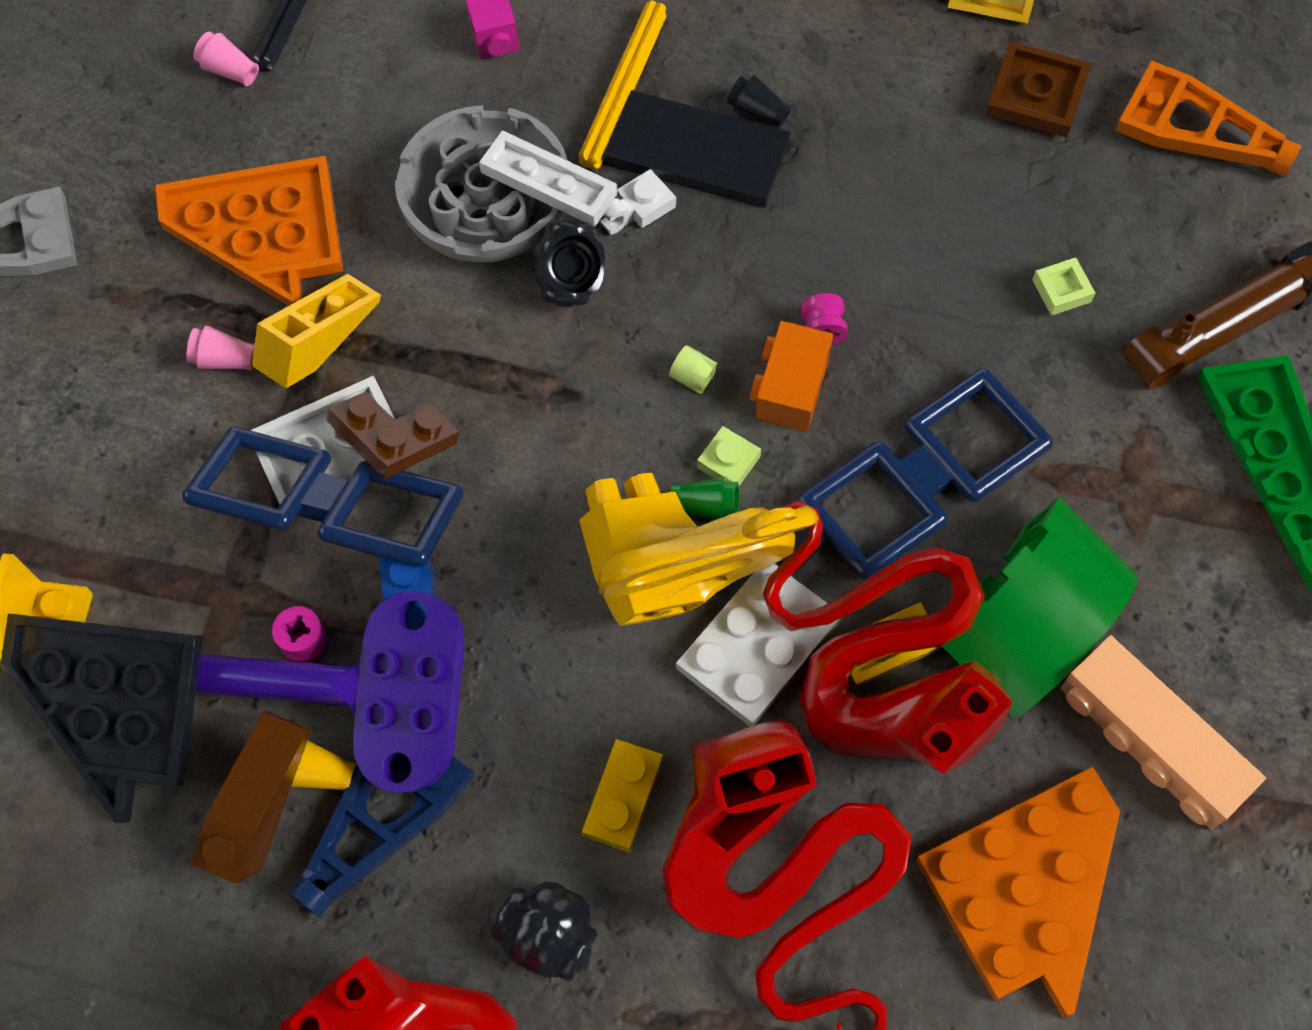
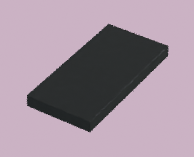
[604,90,791,208]

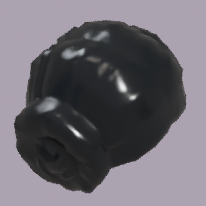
[532,220,605,308]
[491,881,598,981]

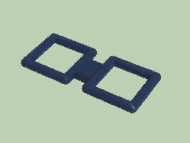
[797,368,1053,580]
[182,427,463,567]

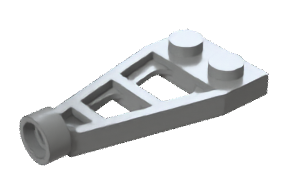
[0,186,77,276]

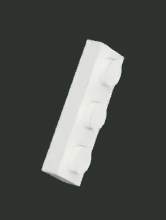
[479,130,617,227]

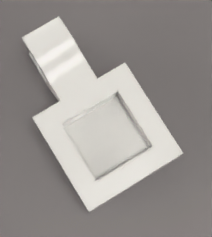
[600,169,676,235]

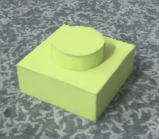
[1032,257,1095,316]
[697,426,761,486]

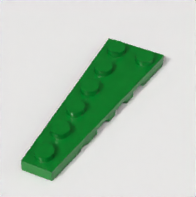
[1197,355,1312,595]

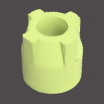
[669,345,717,394]

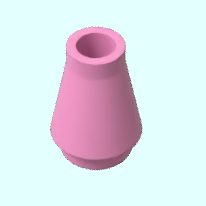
[193,31,259,86]
[186,325,255,371]

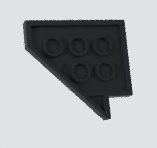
[1,613,203,823]

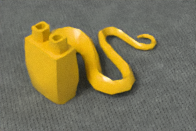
[579,473,819,626]

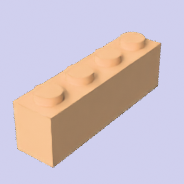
[1060,635,1266,831]

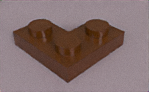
[327,391,460,479]

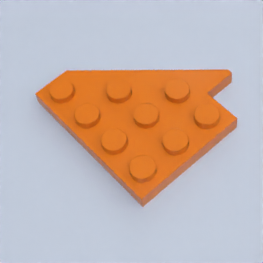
[155,156,344,306]
[916,767,1120,1019]

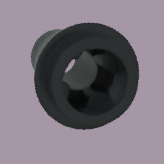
[727,73,792,129]

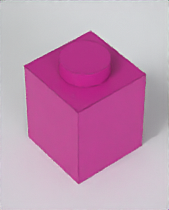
[465,0,520,59]

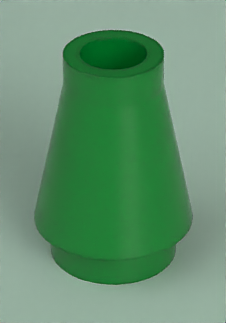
[670,477,740,521]

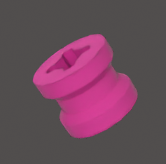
[800,293,848,345]
[272,606,328,663]

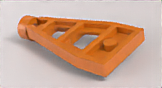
[1116,60,1302,178]

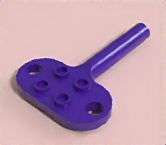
[196,590,465,793]

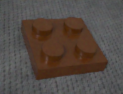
[985,41,1091,138]

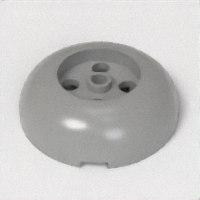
[395,105,568,263]

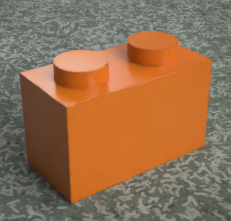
[750,321,834,432]

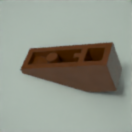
[190,711,311,884]

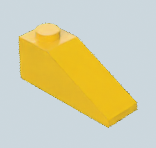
[252,273,381,389]

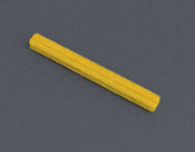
[579,0,666,170]

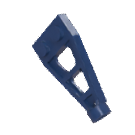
[287,753,474,918]

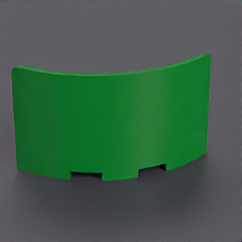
[942,496,1138,718]

